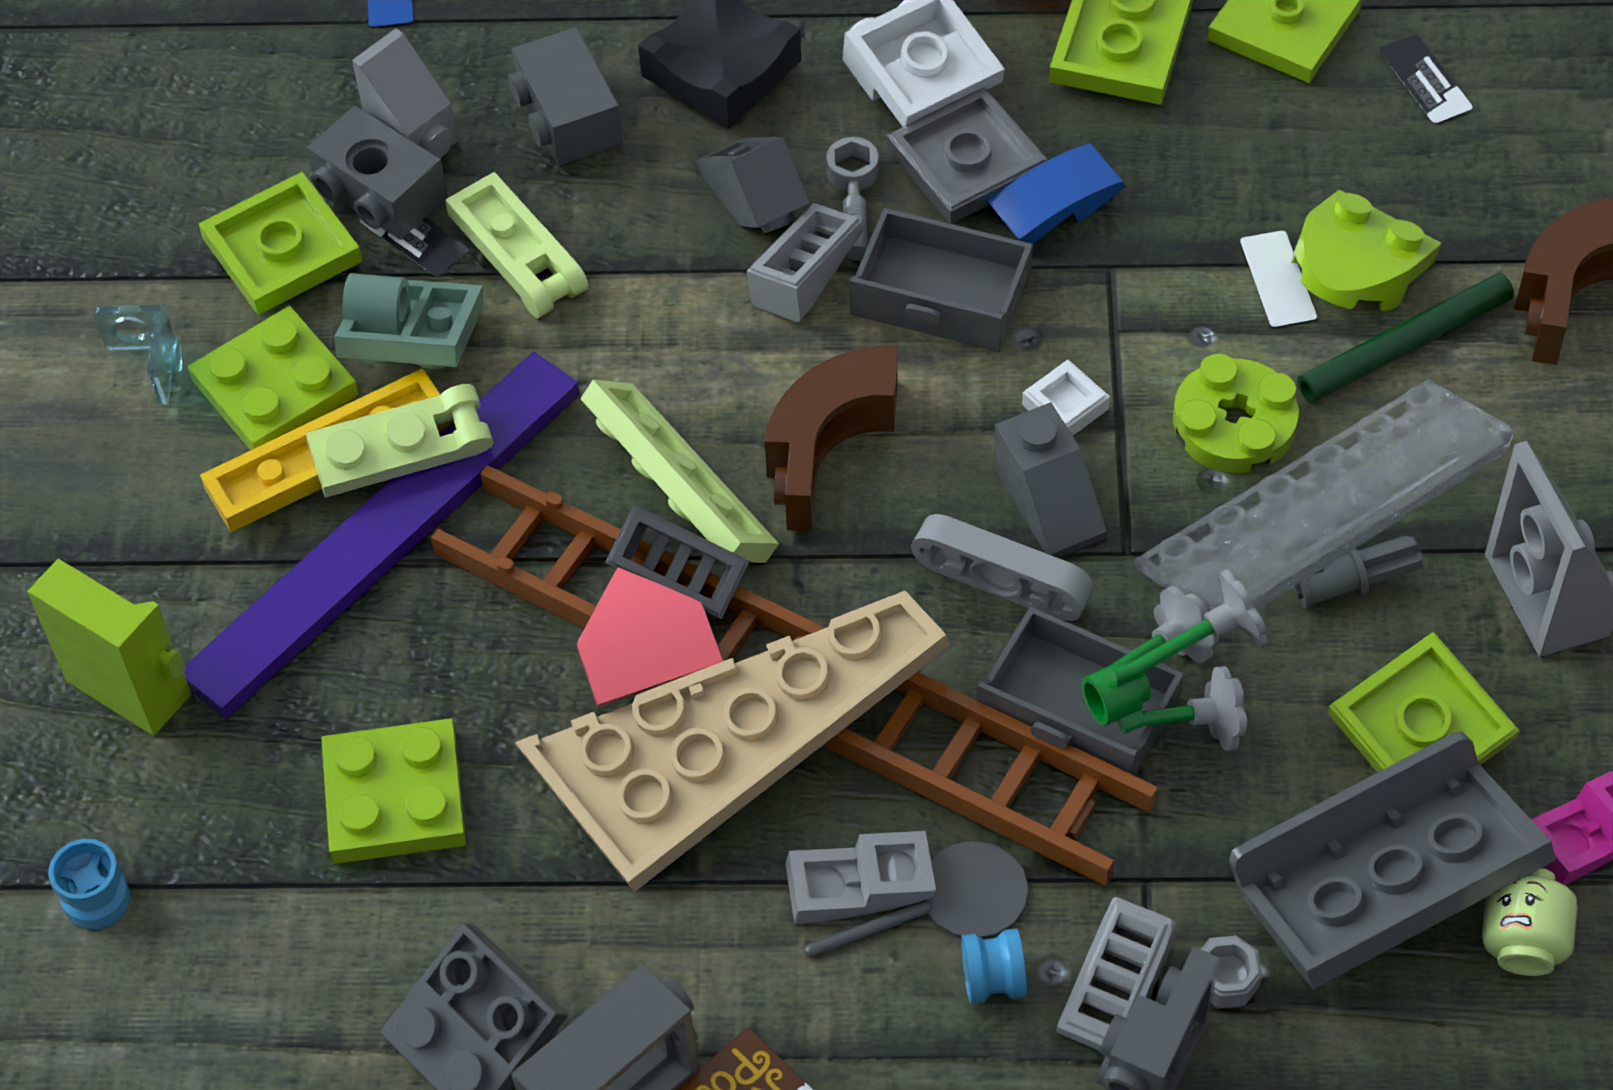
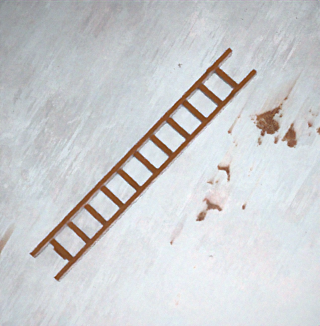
[431,465,1158,886]

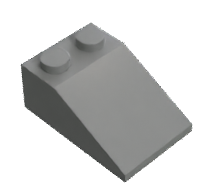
[1485,441,1613,657]

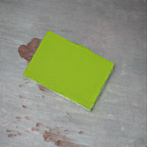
[27,558,192,736]

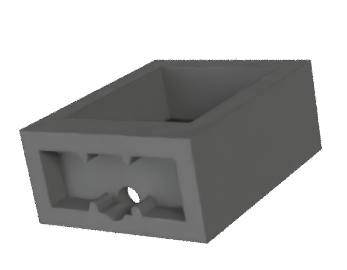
[512,963,699,1090]

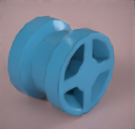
[961,928,1027,1004]

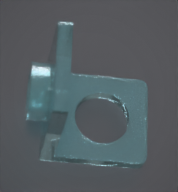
[95,304,182,404]

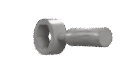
[826,137,879,261]

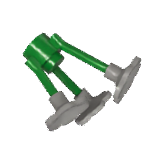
[1081,568,1268,751]

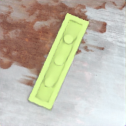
[580,380,779,563]

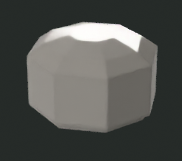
[1201,936,1262,1008]

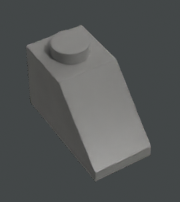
[352,28,458,159]

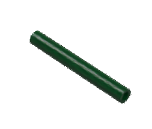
[1297,273,1514,403]

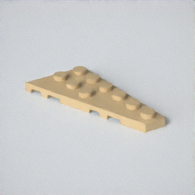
[515,590,950,892]

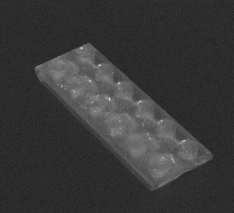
[1134,379,1514,612]

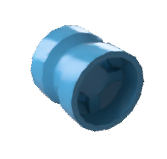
[48,839,131,930]

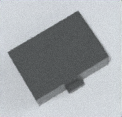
[850,208,1033,352]
[977,606,1184,776]

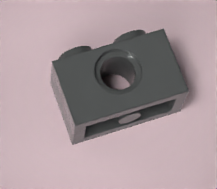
[306,105,448,240]

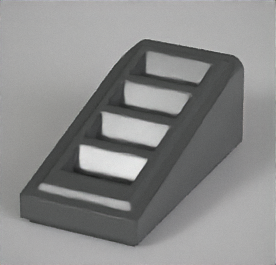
[605,504,750,619]

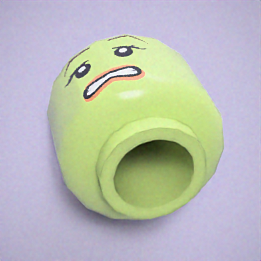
[1482,868,1577,976]

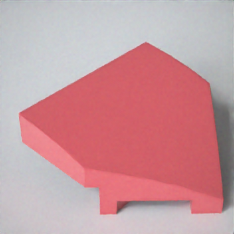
[577,567,723,708]

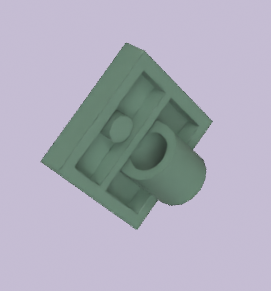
[334,273,484,369]

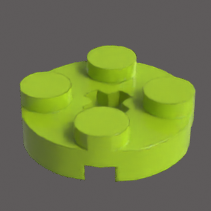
[1173,354,1299,474]

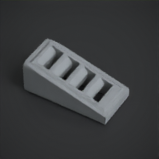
[747,203,864,322]
[1056,897,1177,1051]

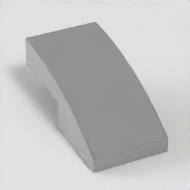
[785,831,936,924]

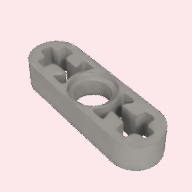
[911,514,1094,621]

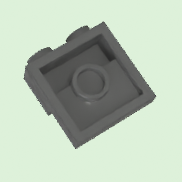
[1097,946,1220,1090]

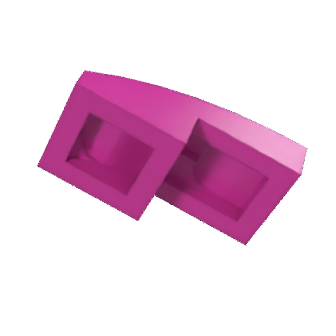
[1531,771,1613,885]

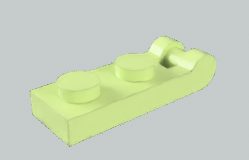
[445,172,589,319]
[306,384,494,498]

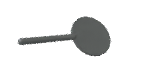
[804,840,1029,957]

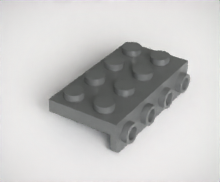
[1229,731,1556,990]

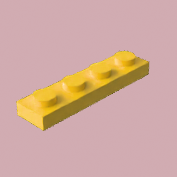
[200,368,453,533]

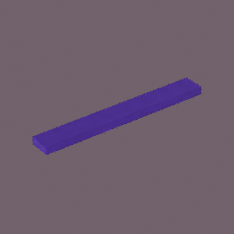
[184,351,580,719]

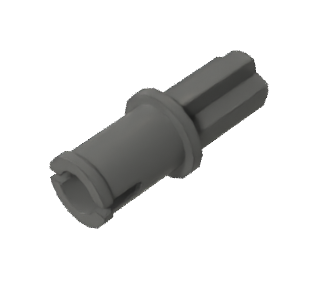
[1291,536,1423,609]

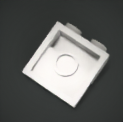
[842,0,1005,127]

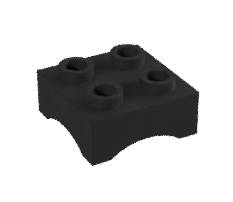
[638,0,802,129]

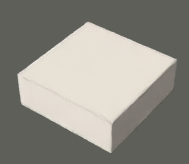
[1022,360,1110,436]

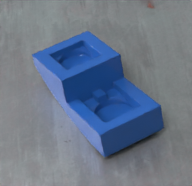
[987,143,1126,244]

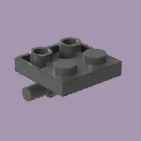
[380,923,569,1090]

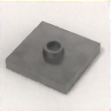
[887,87,1048,224]

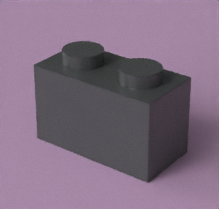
[508,27,623,166]

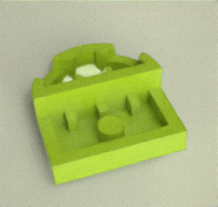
[1291,190,1442,312]

